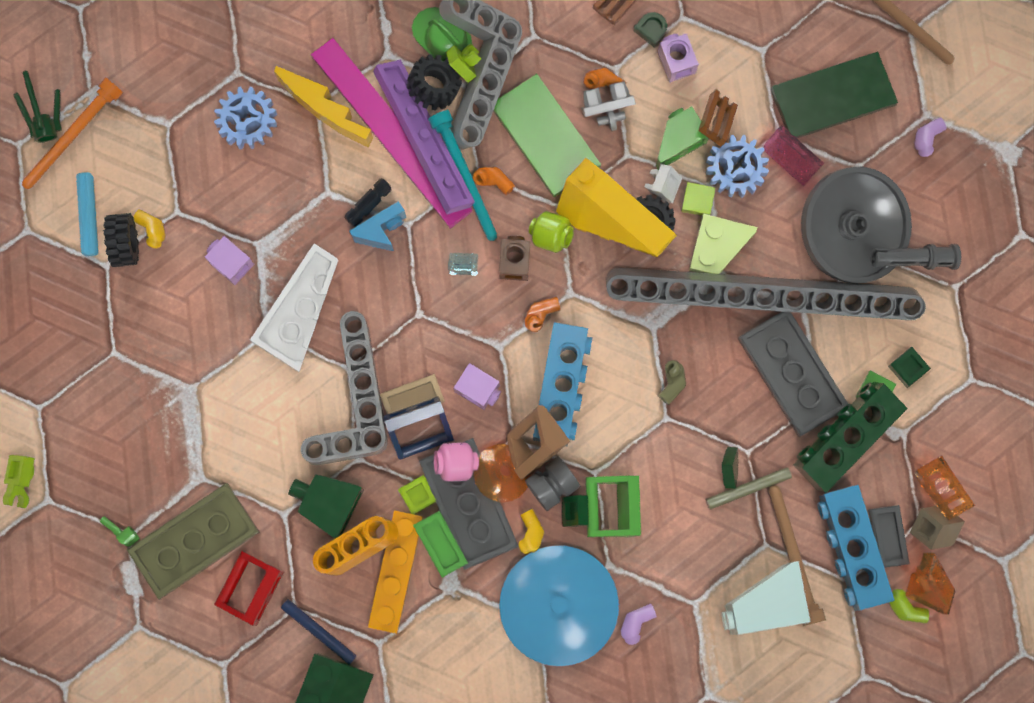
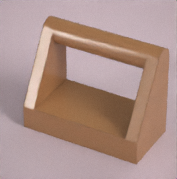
[507,405,571,480]

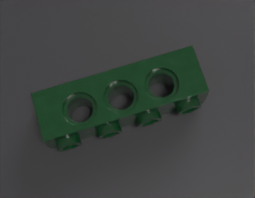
[793,382,908,493]

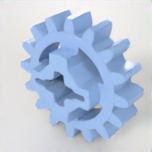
[214,87,277,149]
[706,135,769,198]

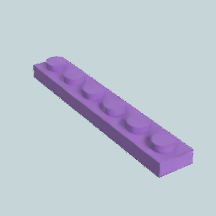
[373,59,475,214]

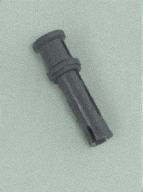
[870,244,962,270]

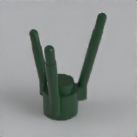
[14,70,62,143]

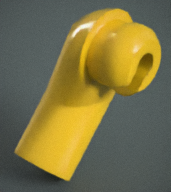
[134,209,166,249]
[518,509,544,554]

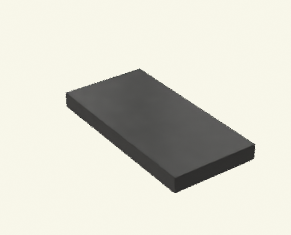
[738,312,848,437]
[419,438,519,570]

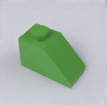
[656,107,709,170]

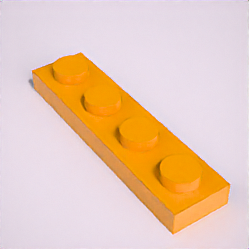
[368,510,423,634]

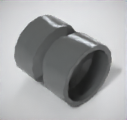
[525,456,581,511]

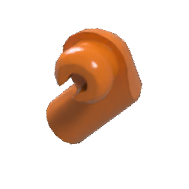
[583,68,627,89]
[472,167,516,196]
[525,297,561,332]

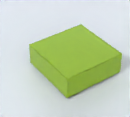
[681,182,716,216]
[398,475,436,515]

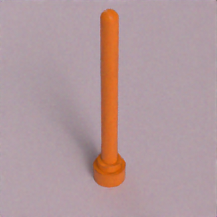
[22,77,123,189]

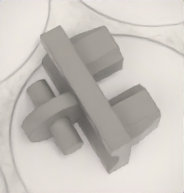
[582,81,636,131]

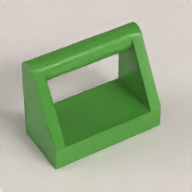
[586,476,641,537]

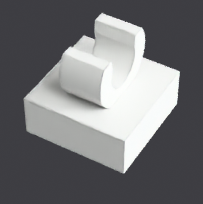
[644,164,682,204]

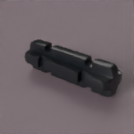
[344,178,392,227]

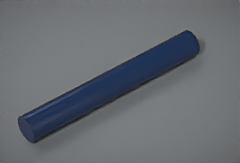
[281,599,357,665]

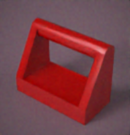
[214,551,284,626]

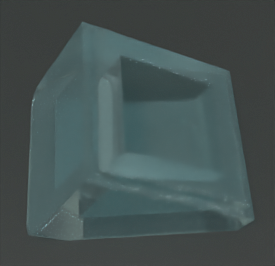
[448,253,478,275]

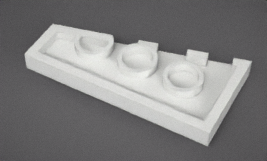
[250,244,338,372]

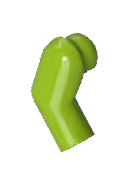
[889,589,929,623]

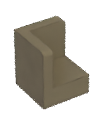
[910,505,965,550]

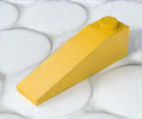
[556,158,677,257]

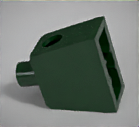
[288,474,364,538]

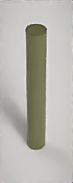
[706,467,792,510]

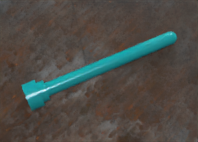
[428,110,497,241]

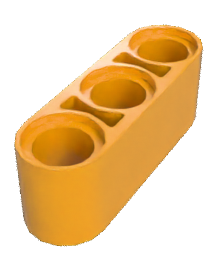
[313,516,398,576]

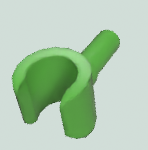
[100,516,140,547]

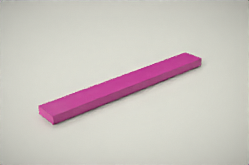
[311,38,472,229]

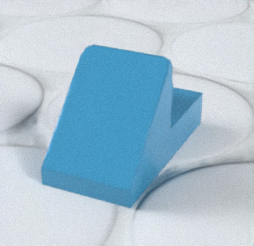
[349,201,406,251]

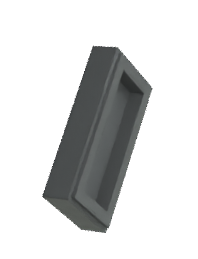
[868,505,910,568]

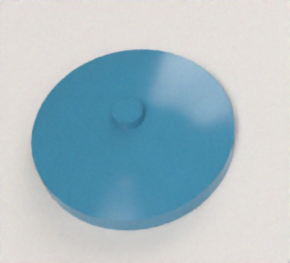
[500,545,619,666]

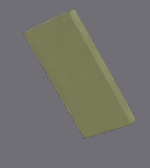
[127,483,260,600]

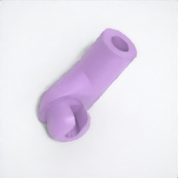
[914,117,947,157]
[621,604,657,645]

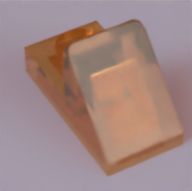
[905,553,956,615]

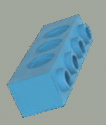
[533,322,592,447]
[817,485,895,611]

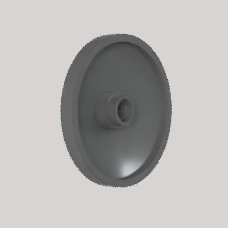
[801,167,912,283]

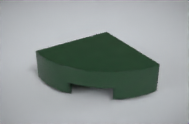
[721,447,739,489]

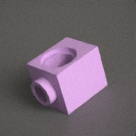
[658,33,699,83]
[205,236,254,285]
[454,363,501,410]

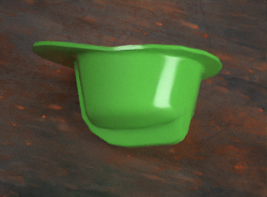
[412,7,472,61]

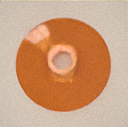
[473,444,531,503]

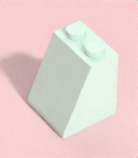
[721,561,810,635]

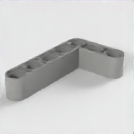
[439,0,522,150]
[301,311,388,465]

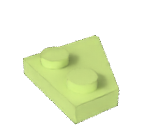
[689,214,758,274]

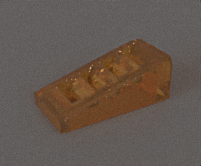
[914,456,975,521]

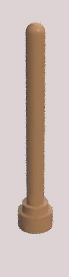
[872,0,955,65]
[769,485,826,626]

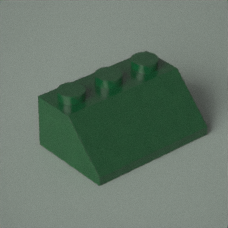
[295,653,374,703]

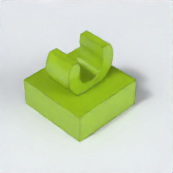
[446,44,481,83]

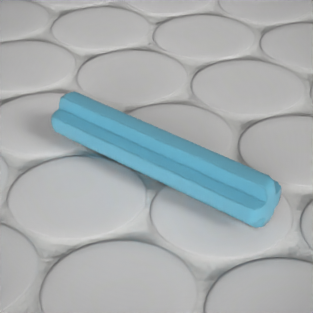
[76,172,98,256]

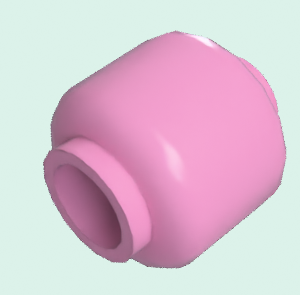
[433,442,479,482]

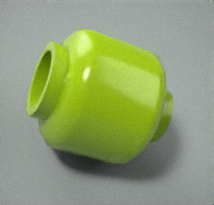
[529,211,574,253]

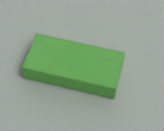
[413,511,468,578]

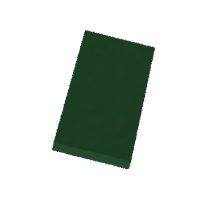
[771,51,898,141]

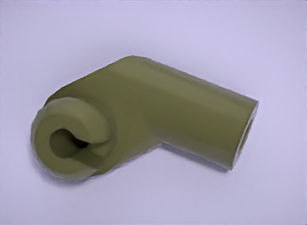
[658,360,686,405]

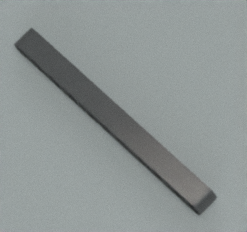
[606,267,926,320]

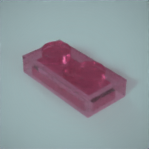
[763,125,824,186]

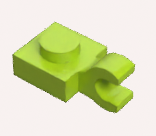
[3,455,35,508]

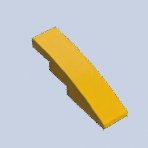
[274,66,373,148]

